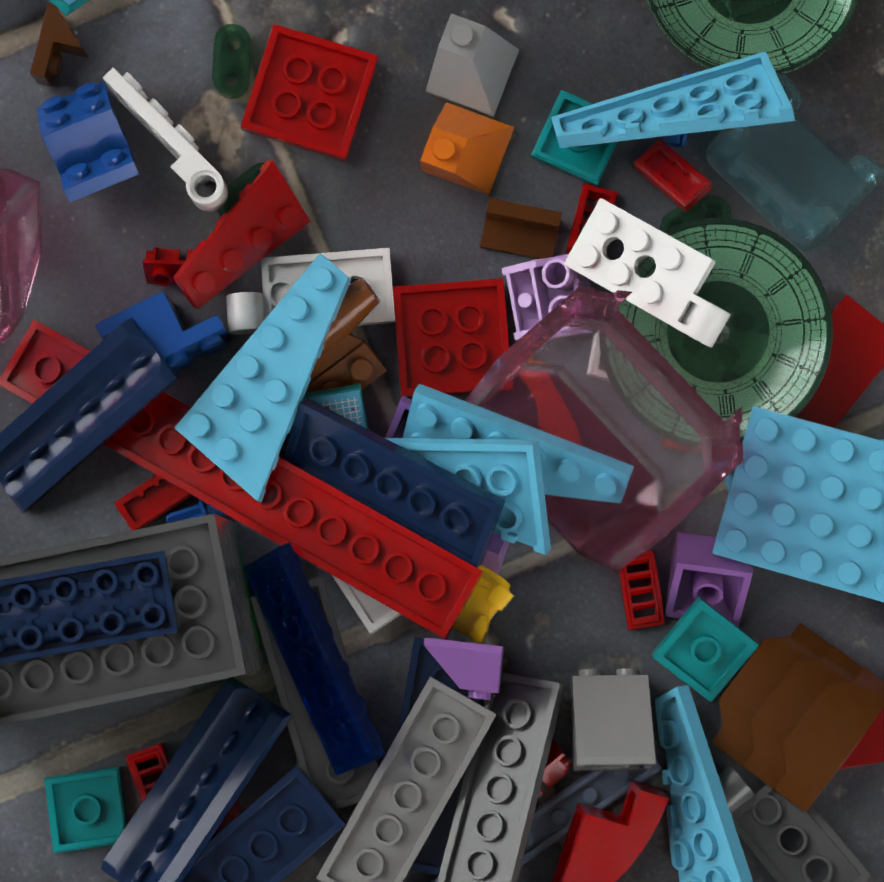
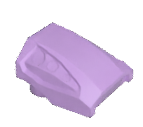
[501,254,595,341]

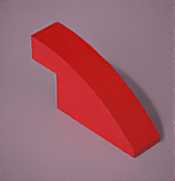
[551,780,669,882]

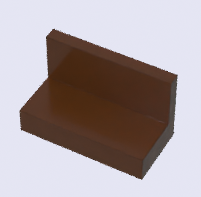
[480,198,562,259]

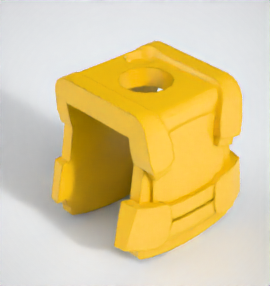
[453,565,514,644]

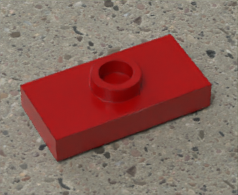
[633,139,712,212]
[114,475,193,531]

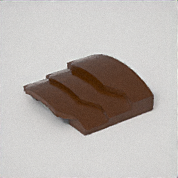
[711,623,884,813]

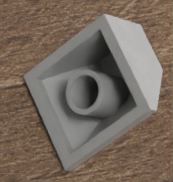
[426,13,519,118]

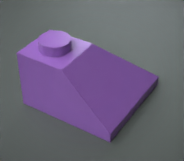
[664,532,753,627]
[424,637,504,700]

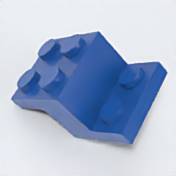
[36,81,139,203]
[95,291,232,372]

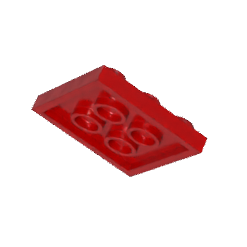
[240,24,379,162]
[393,278,512,398]

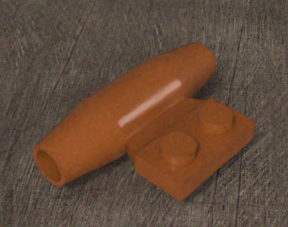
[307,278,387,392]

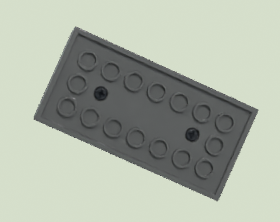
[0,514,265,726]

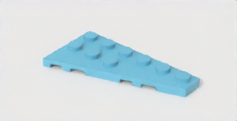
[551,51,795,148]
[175,253,351,502]
[403,384,634,503]
[386,438,551,555]
[655,685,753,882]

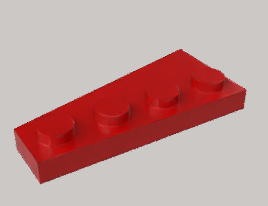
[173,160,311,309]

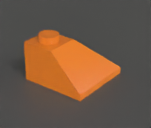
[420,102,515,196]

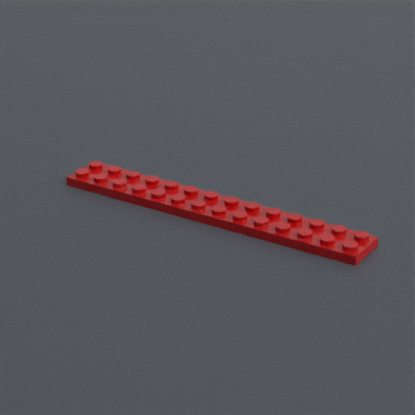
[0,320,484,640]

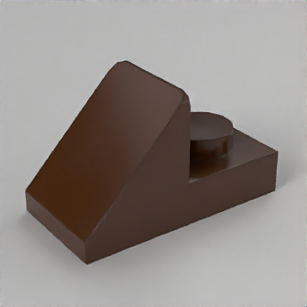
[30,3,88,86]

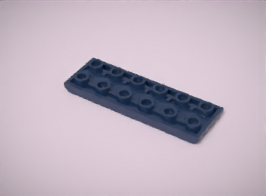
[0,318,179,513]
[0,551,178,664]
[101,677,293,882]

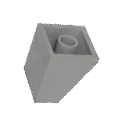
[570,668,656,771]

